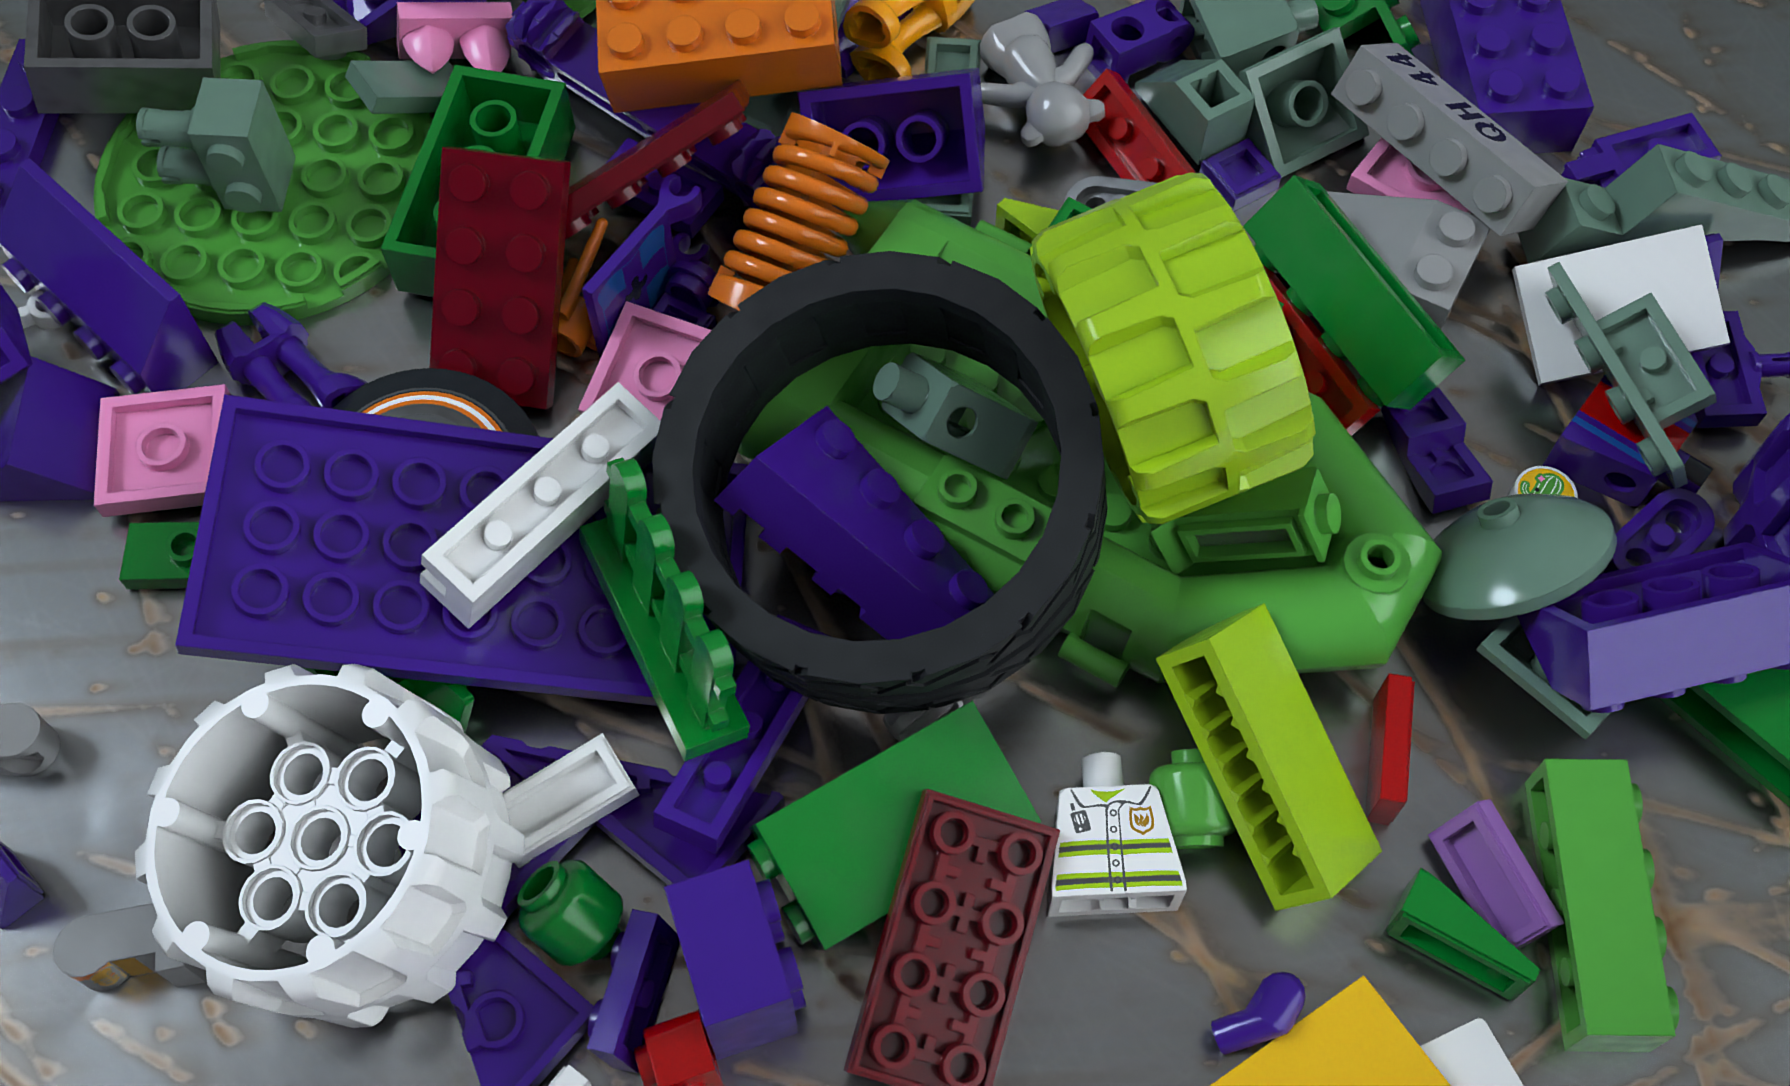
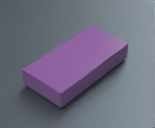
[1428,799,1564,950]

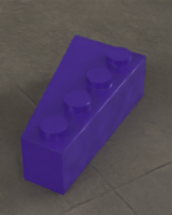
[714,406,994,640]

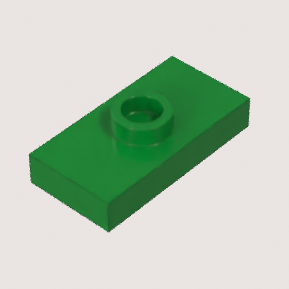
[119,522,199,589]

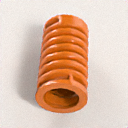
[707,112,890,311]

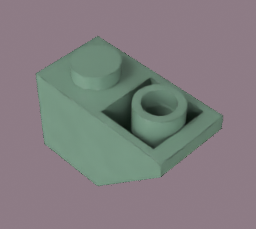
[1134,59,1256,165]

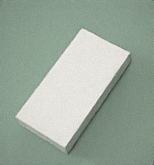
[502,733,639,868]

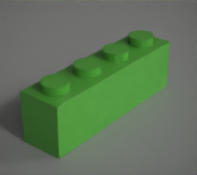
[1525,759,1679,1052]

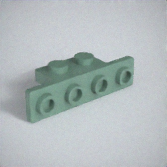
[1544,262,1717,489]

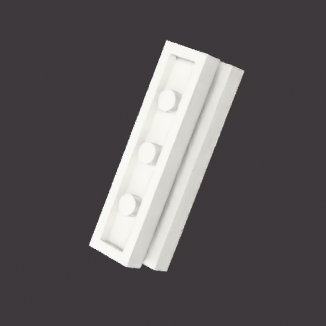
[420,382,661,629]

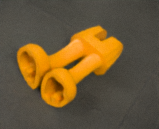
[843,0,975,81]

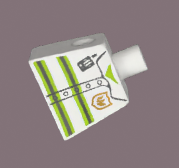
[1047,752,1187,917]

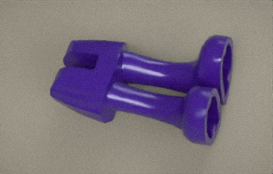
[214,302,367,409]

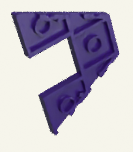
[399,735,785,1086]

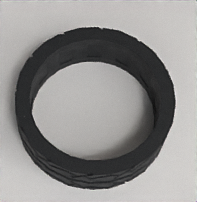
[652,251,1108,714]

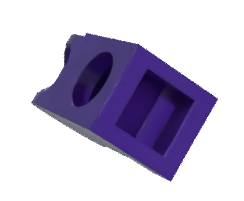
[1085,0,1195,84]

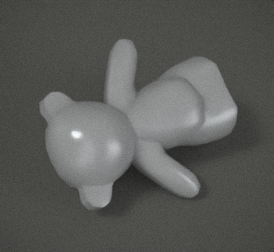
[980,12,1105,147]

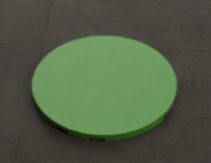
[93,40,432,326]

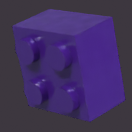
[664,859,806,1060]

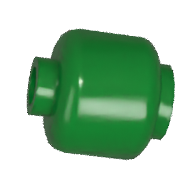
[517,860,623,966]

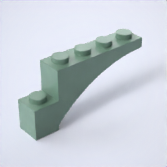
[1518,144,1790,263]

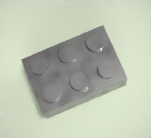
[24,0,221,113]

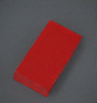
[1365,673,1415,825]

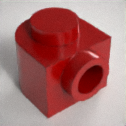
[634,1009,724,1086]

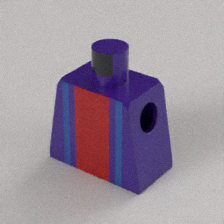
[1542,375,1713,506]

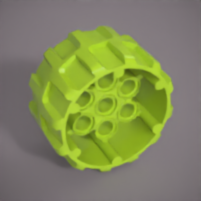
[1030,173,1316,524]

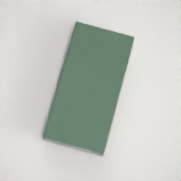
[345,60,453,114]

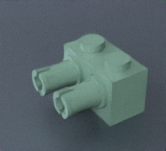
[136,77,296,213]

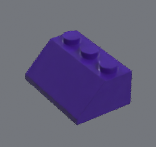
[798,68,985,207]

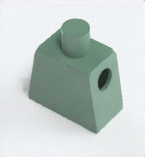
[1179,0,1319,77]
[873,352,1038,480]

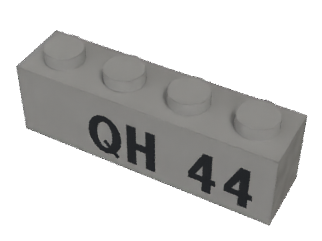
[1331,43,1568,236]

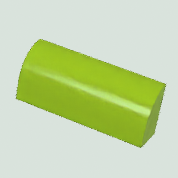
[1156,603,1382,911]

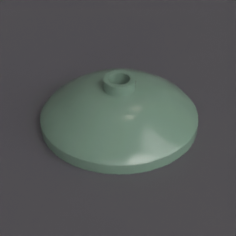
[1422,493,1617,620]

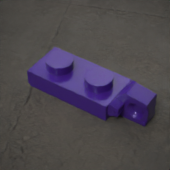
[1561,113,1722,188]

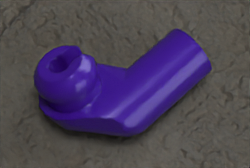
[1211,971,1306,1055]

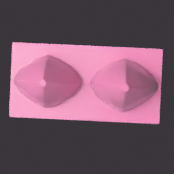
[397,2,513,74]

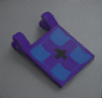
[582,173,710,358]

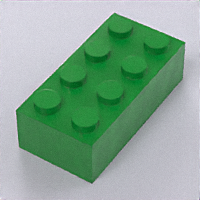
[381,65,576,297]

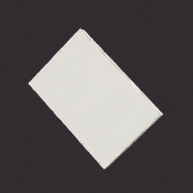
[1512,224,1730,386]

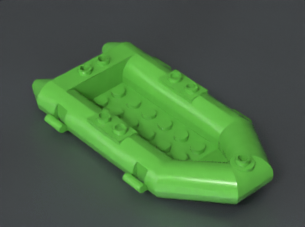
[738,199,1442,688]

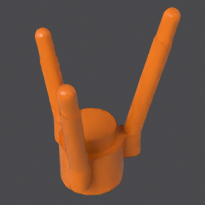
[557,218,608,357]

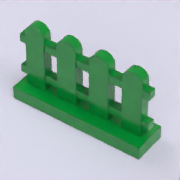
[579,457,750,762]

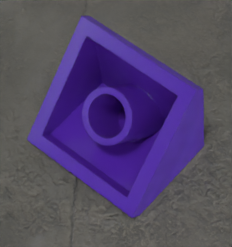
[0,356,120,502]

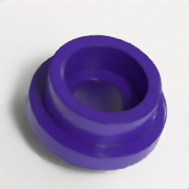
[665,260,720,312]

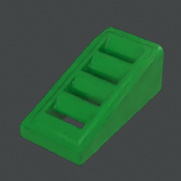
[1384,867,1540,1001]

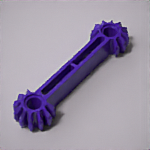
[505,0,781,210]

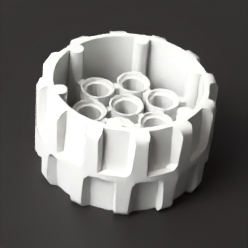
[135,664,524,1028]

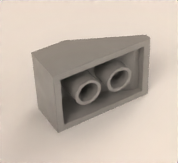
[1275,191,1491,330]

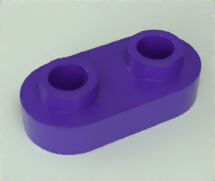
[1604,488,1715,573]

